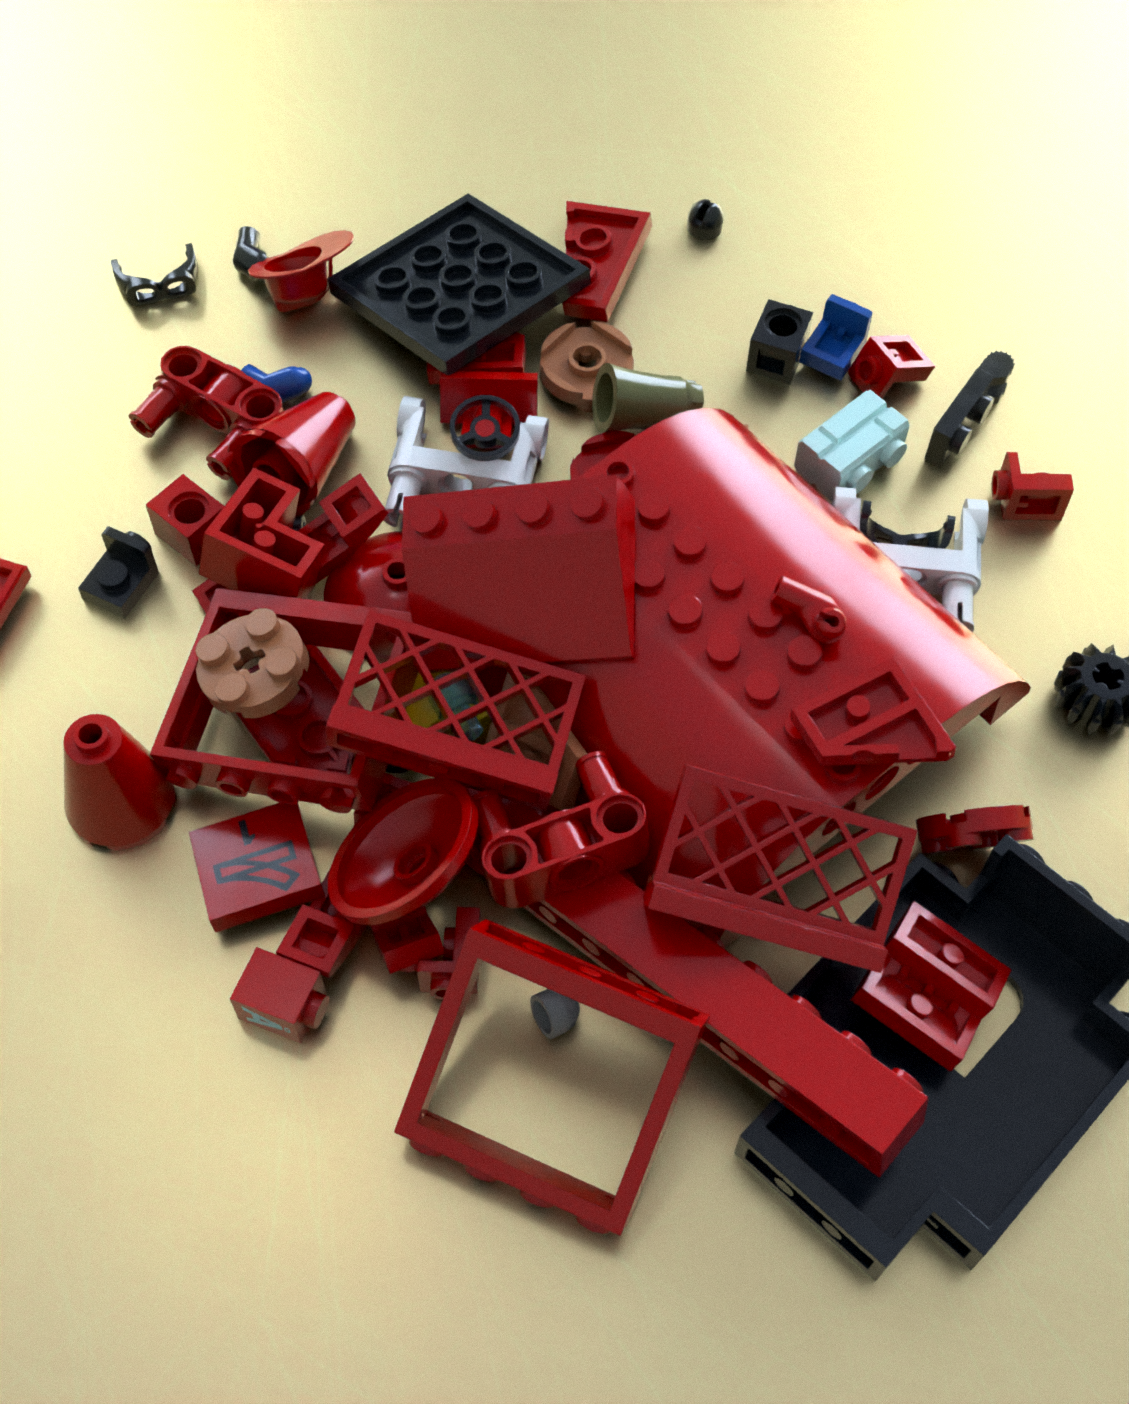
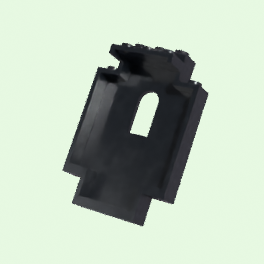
[734,834,1129,1281]

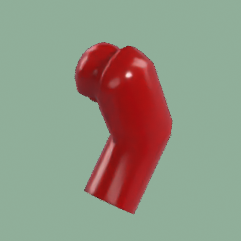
[770,576,847,644]

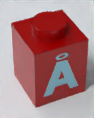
[230,947,329,1044]

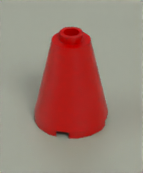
[228,392,356,516]
[63,714,177,851]

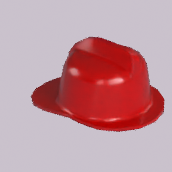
[248,230,354,312]

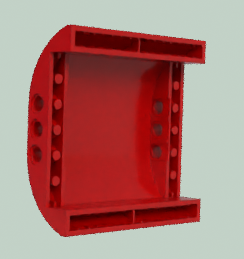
[461,408,1031,948]

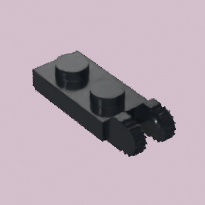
[924,351,1015,469]

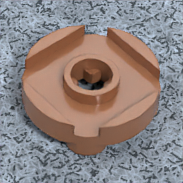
[540,321,634,412]
[195,608,309,718]

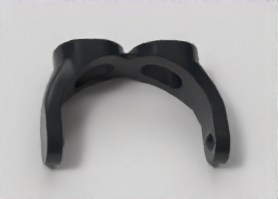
[110,243,198,306]
[860,500,956,549]

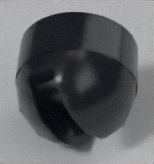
[687,199,723,240]

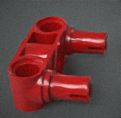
[129,346,284,480]
[473,751,650,909]

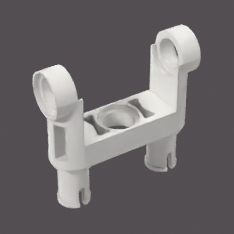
[384,396,549,528]
[831,487,989,632]

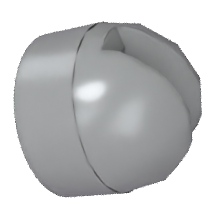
[530,989,580,1039]

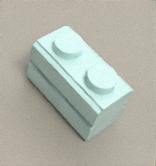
[794,390,910,501]

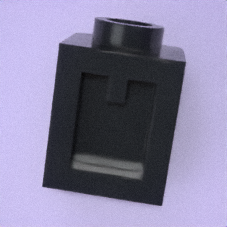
[78,526,159,619]

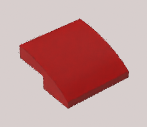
[851,901,1012,1072]

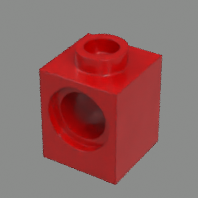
[145,474,224,567]

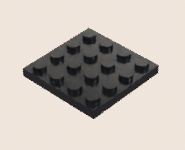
[327,193,591,375]

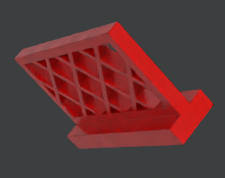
[326,609,586,811]
[643,763,918,973]

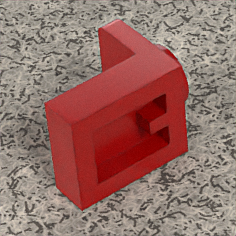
[848,335,936,399]
[991,452,1074,521]
[417,907,481,1000]

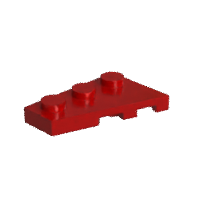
[562,201,653,322]

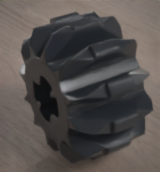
[1054,643,1129,736]

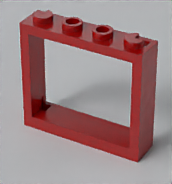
[149,588,418,813]
[394,919,710,1236]

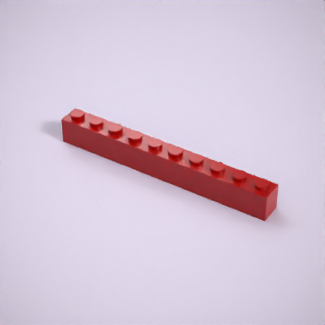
[464,786,929,1178]

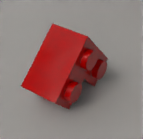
[199,468,325,599]

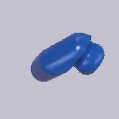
[241,364,312,403]

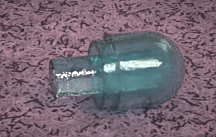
[428,671,484,741]

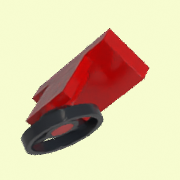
[440,371,538,461]

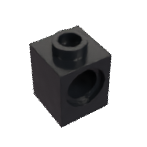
[746,299,813,385]

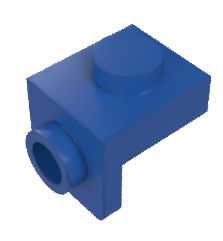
[799,294,873,381]

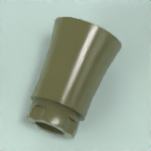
[592,363,704,432]

